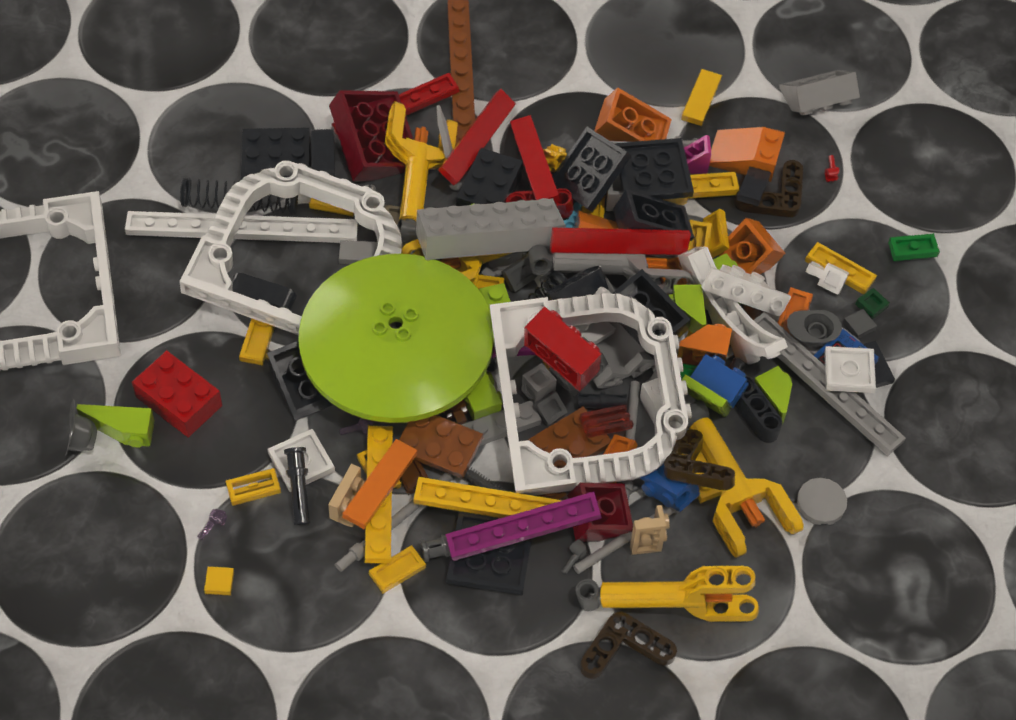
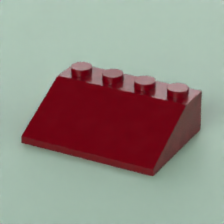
[329,90,414,181]

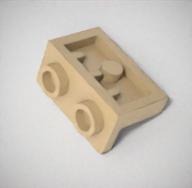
[328,464,365,527]
[630,505,669,555]

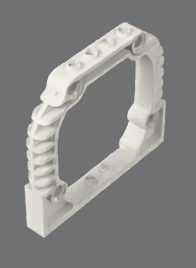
[179,161,402,335]
[0,191,121,371]
[490,293,692,496]

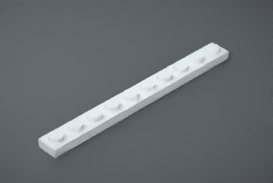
[125,211,358,243]

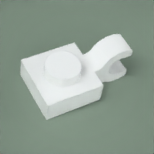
[805,261,849,295]

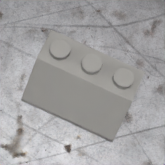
[779,70,860,115]

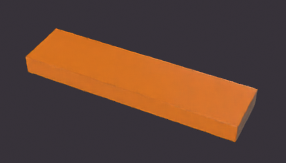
[342,439,417,529]

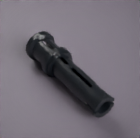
[284,447,310,525]

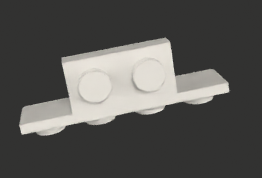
[701,264,791,316]

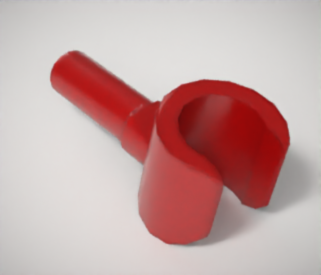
[825,155,840,182]

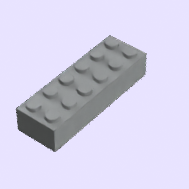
[416,198,566,260]

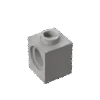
[521,363,557,404]

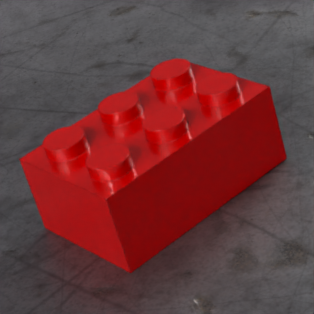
[524,306,601,392]
[132,350,223,438]

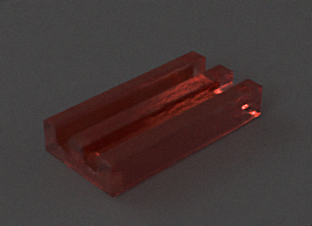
[579,405,634,438]

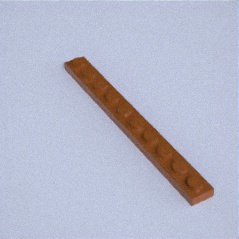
[448,0,475,170]

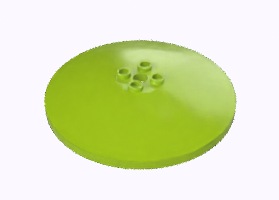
[299,254,494,423]

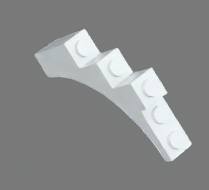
[678,247,788,364]

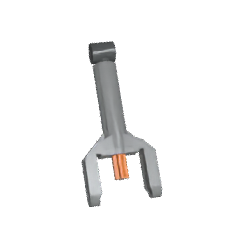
[528,245,694,294]

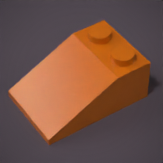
[594,87,672,142]
[709,127,785,182]

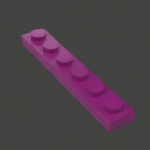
[446,492,602,561]

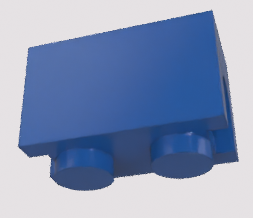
[690,354,749,408]
[640,463,700,512]

